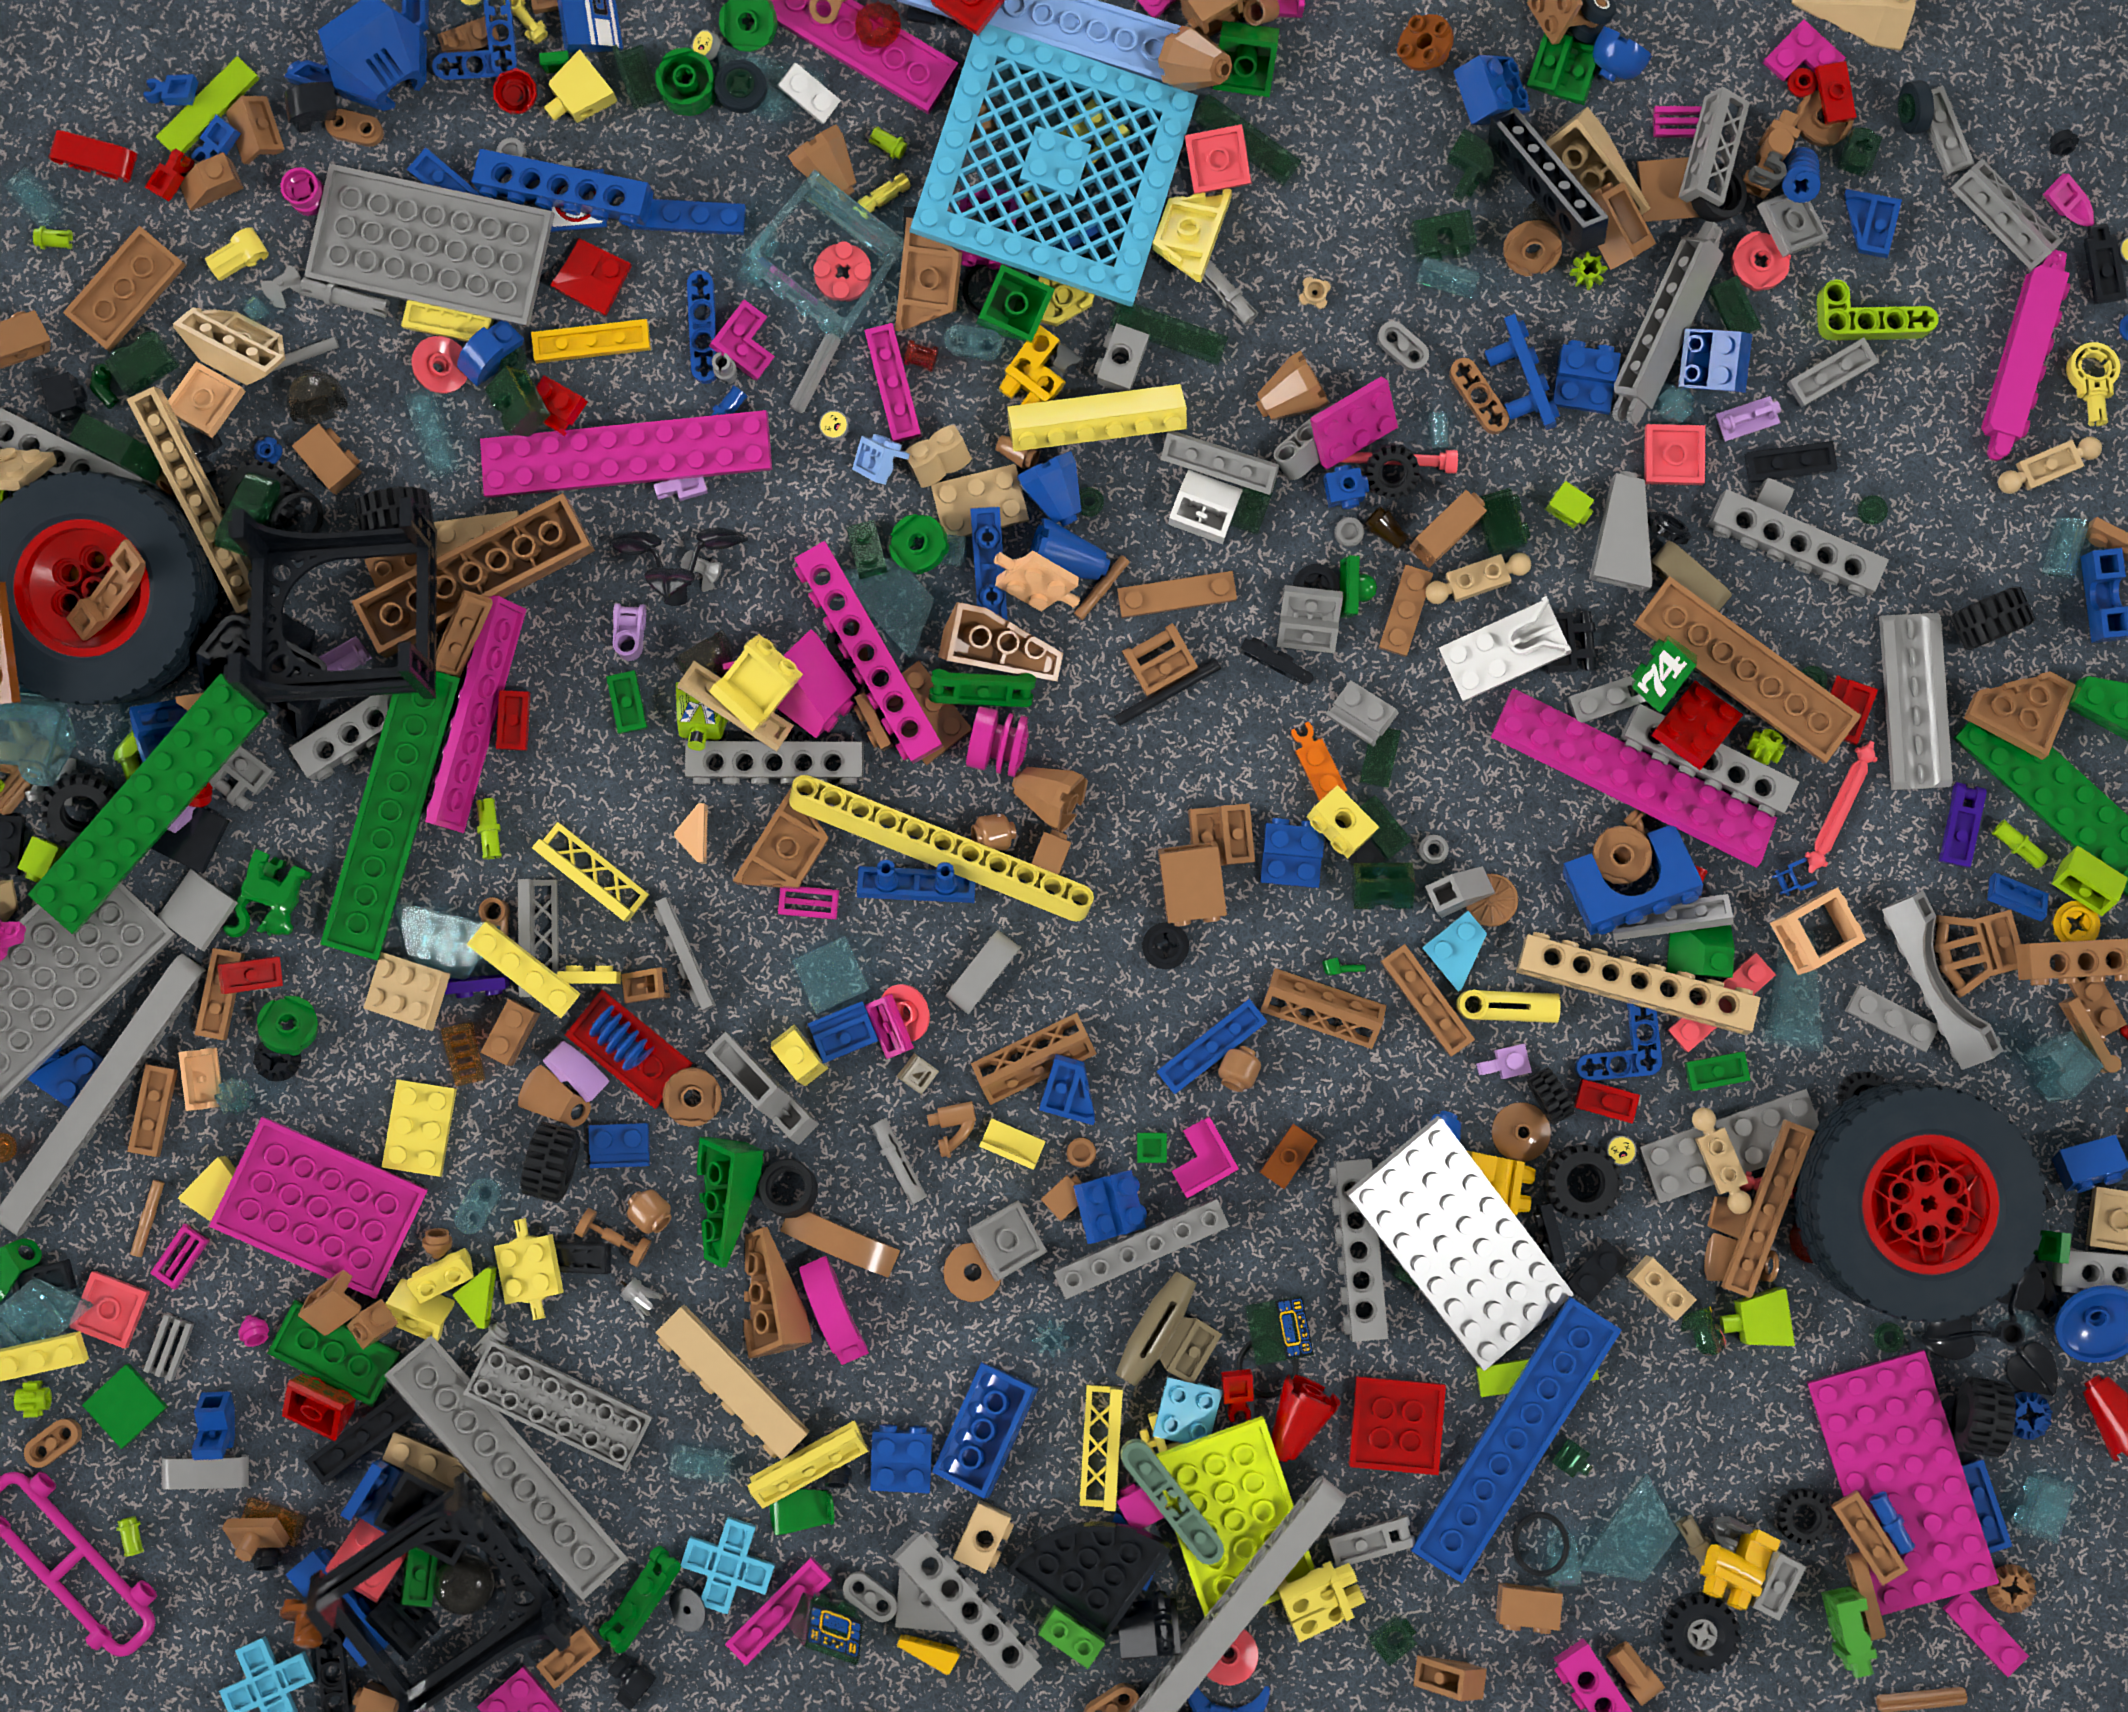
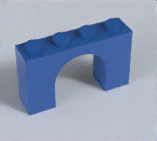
[1563,825,1704,935]

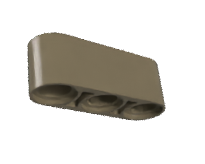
[1651,541,1732,612]

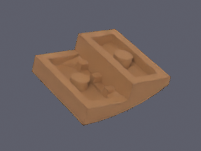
[1637,157,1699,222]
[1188,804,1255,866]

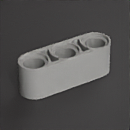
[1273,403,1335,480]
[945,930,1021,1015]
[161,1454,249,1490]

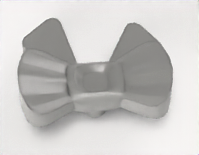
[261,266,303,309]
[681,550,722,592]

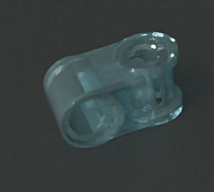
[1546,1527,1581,1587]

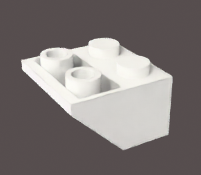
[1168,470,1243,544]

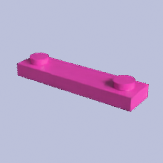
[864,323,921,442]
[725,1556,832,1666]

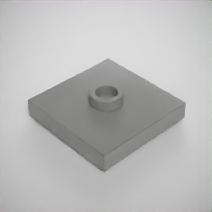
[1757,194,1829,257]
[967,1200,1047,1282]
[895,1567,960,1632]

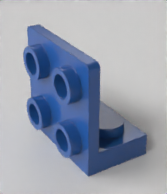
[340,1458,401,1533]

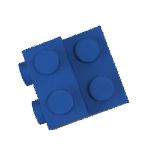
[1552,340,1621,415]
[1260,818,1325,888]
[1073,1170,1147,1244]
[870,1424,933,1493]

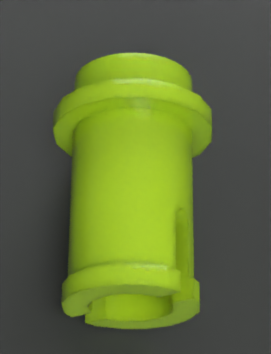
[869,126,908,159]
[33,226,73,250]
[116,1516,144,1557]

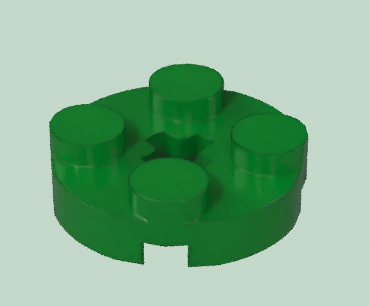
[719,0,777,52]
[889,514,949,575]
[257,995,318,1056]

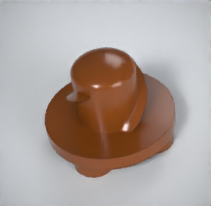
[1396,14,1454,71]
[280,1599,323,1649]

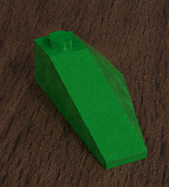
[697,1136,764,1268]

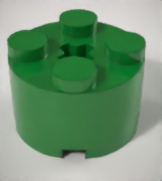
[655,48,716,116]

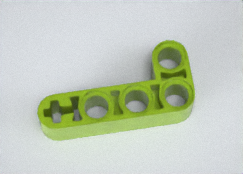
[1817,279,1939,341]

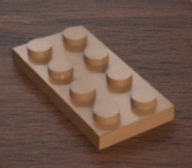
[63,226,186,352]

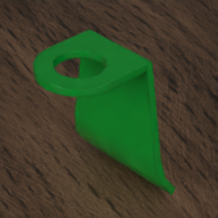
[0,1238,42,1302]
[770,1489,834,1536]

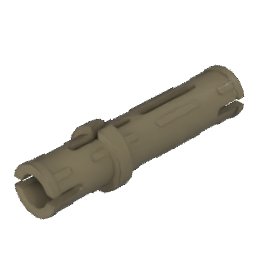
[1675,1515,1731,1603]

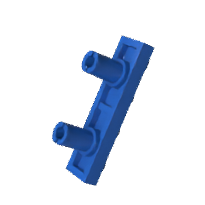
[1484,314,1560,431]
[970,507,1008,621]
[857,860,976,903]

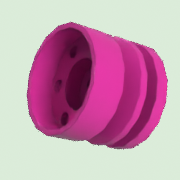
[966,706,1029,777]

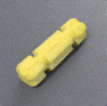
[857,173,911,215]

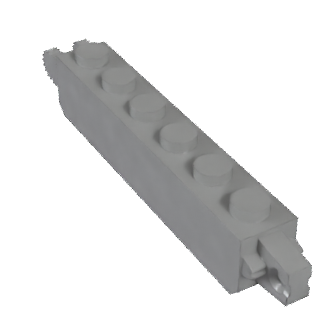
[1612,221,1724,424]

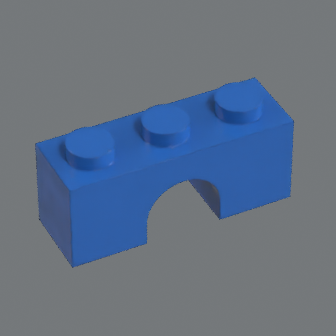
[2080,548,2128,643]

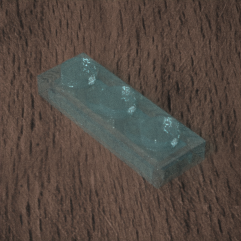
[404,389,461,479]

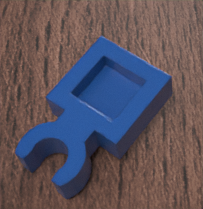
[143,74,198,106]
[192,115,241,162]

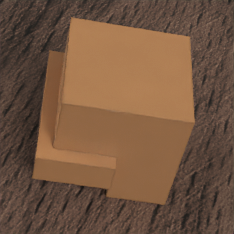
[1180,0,1244,37]

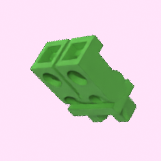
[1821,1586,1878,1678]

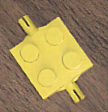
[494,1218,564,1320]

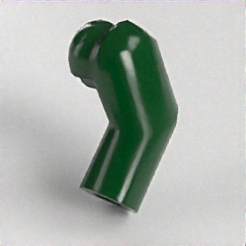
[90,364,119,409]

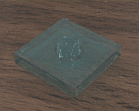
[792,936,870,1014]

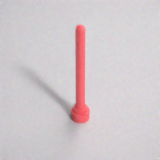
[1339,450,1458,474]

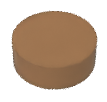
[1067,1138,1096,1168]

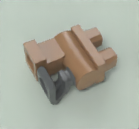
[1743,110,1801,199]

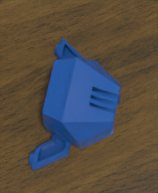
[284,0,429,111]

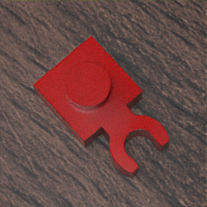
[1221,1369,1254,1422]

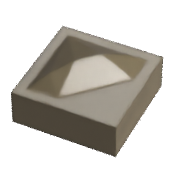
[897,1053,939,1095]

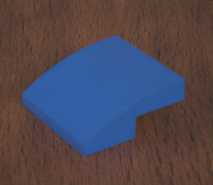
[129,699,187,763]

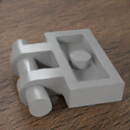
[209,745,276,811]

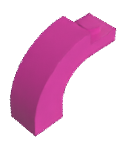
[799,1256,869,1365]

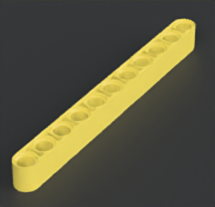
[789,775,1094,922]

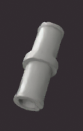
[712,352,737,384]

